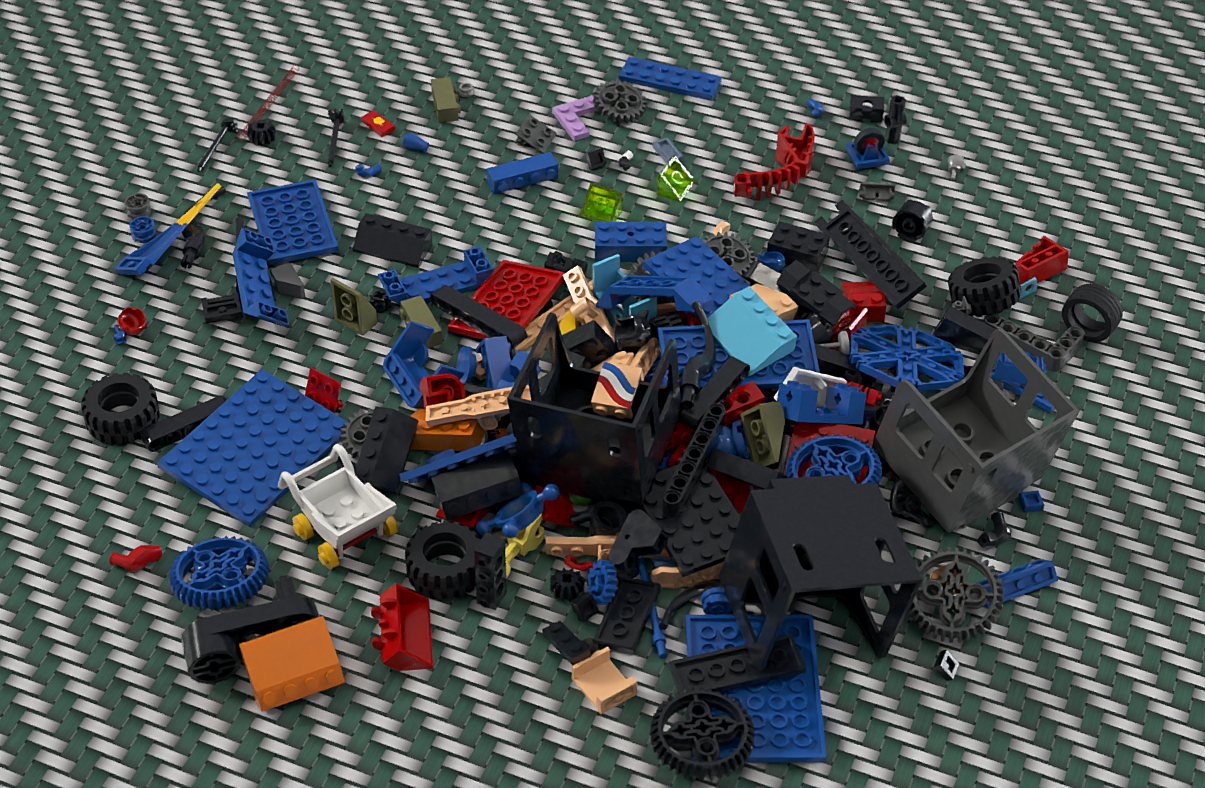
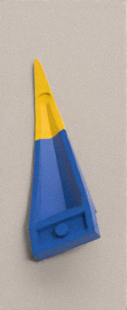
[115,183,221,275]

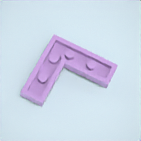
[552,95,598,141]

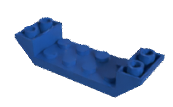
[232,228,289,327]
[378,246,493,305]
[596,275,711,313]

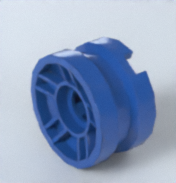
[129,216,157,243]
[701,587,732,615]

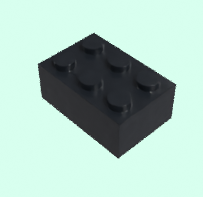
[767,221,830,272]

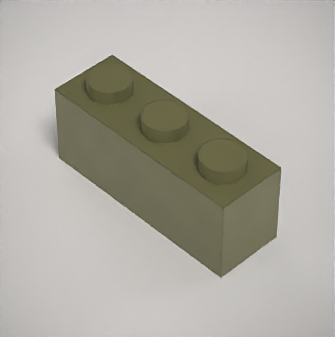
[431,77,461,123]
[399,295,442,348]

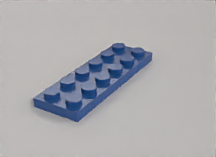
[618,57,722,101]

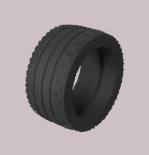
[1062,283,1123,342]

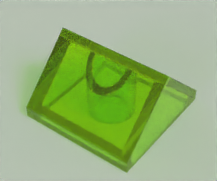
[657,155,695,202]
[580,182,623,222]

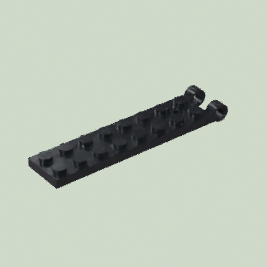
[814,200,927,309]

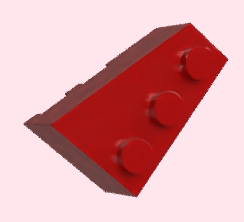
[1015,236,1069,289]

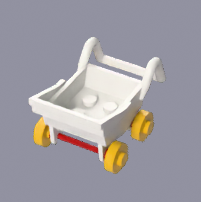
[278,444,397,570]

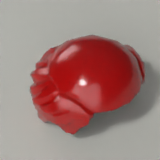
[117,307,146,335]

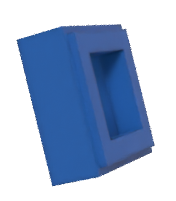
[1018,491,1045,512]

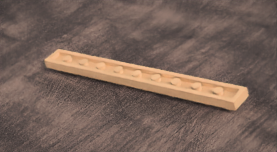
[474,280,593,381]

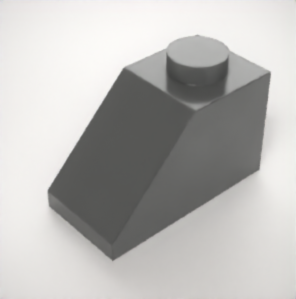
[269,263,305,299]

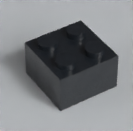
[562,320,615,369]

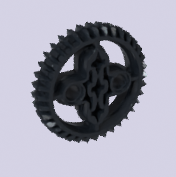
[650,687,755,782]

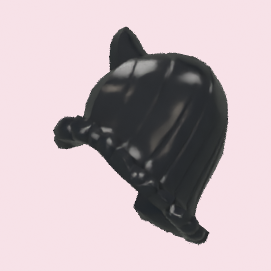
[614,310,653,353]

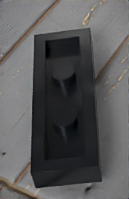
[542,621,591,665]

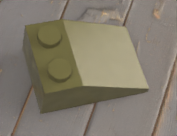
[330,278,377,336]
[740,401,785,467]

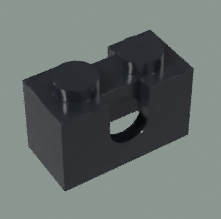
[849,95,884,123]

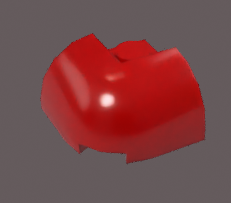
[420,374,466,413]

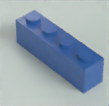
[486,152,558,194]

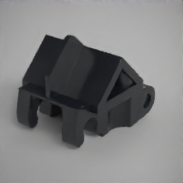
[544,251,588,285]

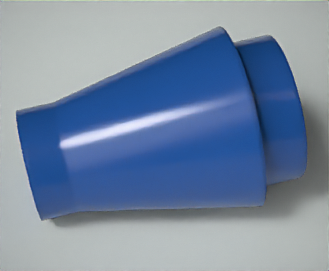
[402,133,429,152]

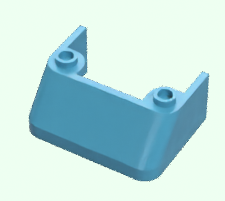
[592,254,658,329]

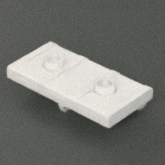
[774,367,847,408]

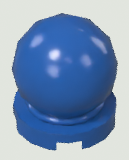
[708,420,751,460]

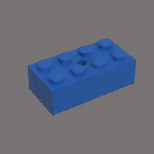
[595,222,667,262]

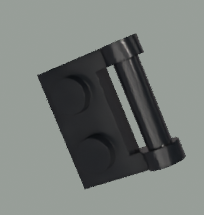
[201,292,243,324]

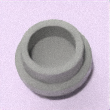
[458,83,474,98]

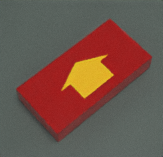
[361,110,395,137]

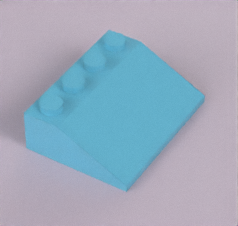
[702,286,797,376]

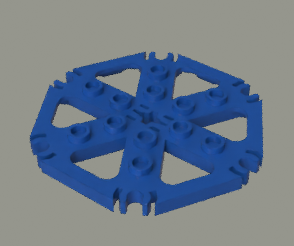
[850,324,964,391]

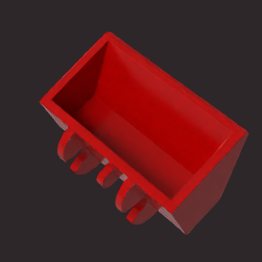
[371,583,433,671]

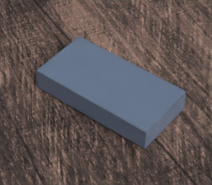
[653,138,684,166]

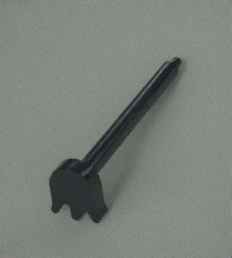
[328,108,345,167]
[197,118,239,172]

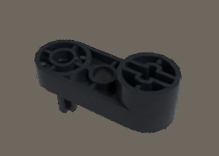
[181,575,320,684]

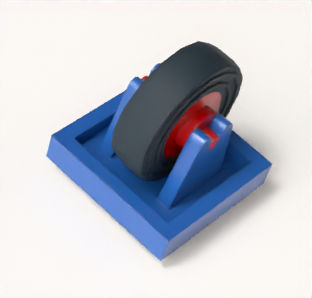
[846,127,890,169]

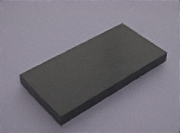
[594,576,661,654]

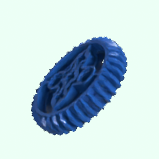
[785,434,882,487]
[169,536,269,611]

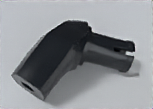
[977,512,1011,548]

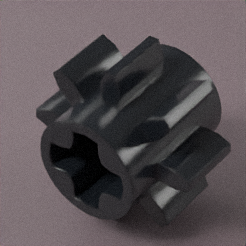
[369,290,392,313]

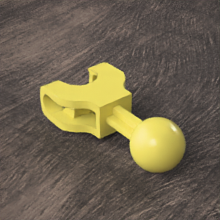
[505,513,545,578]

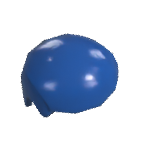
[757,251,785,272]

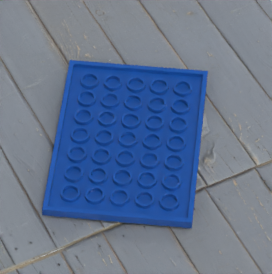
[157,369,347,527]
[686,615,826,763]

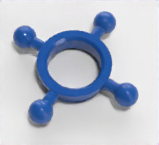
[476,483,560,538]

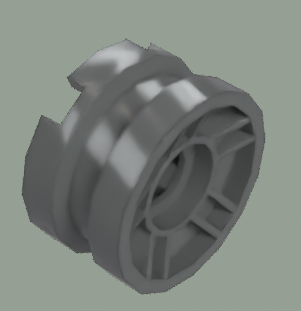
[125,193,151,219]

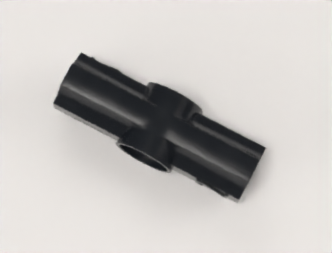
[884,95,907,144]

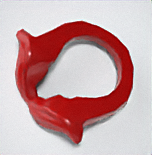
[564,555,593,571]

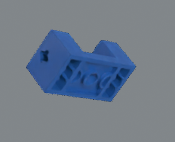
[777,380,867,424]

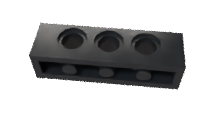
[474,532,507,610]

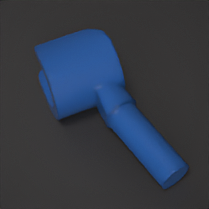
[113,324,127,345]

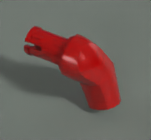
[109,545,162,572]

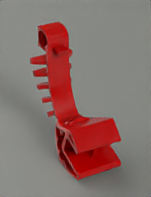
[733,123,815,200]

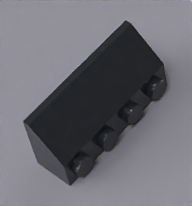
[353,213,433,268]
[355,406,419,494]
[431,450,524,521]

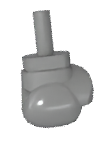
[948,155,966,180]

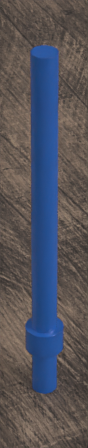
[637,557,667,659]

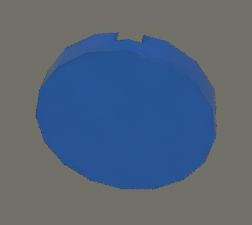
[456,346,477,384]

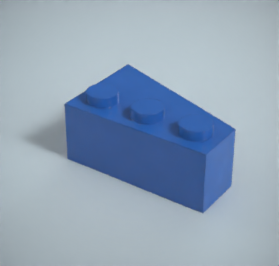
[476,336,516,389]

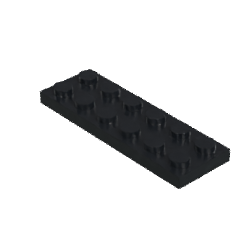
[668,634,806,694]

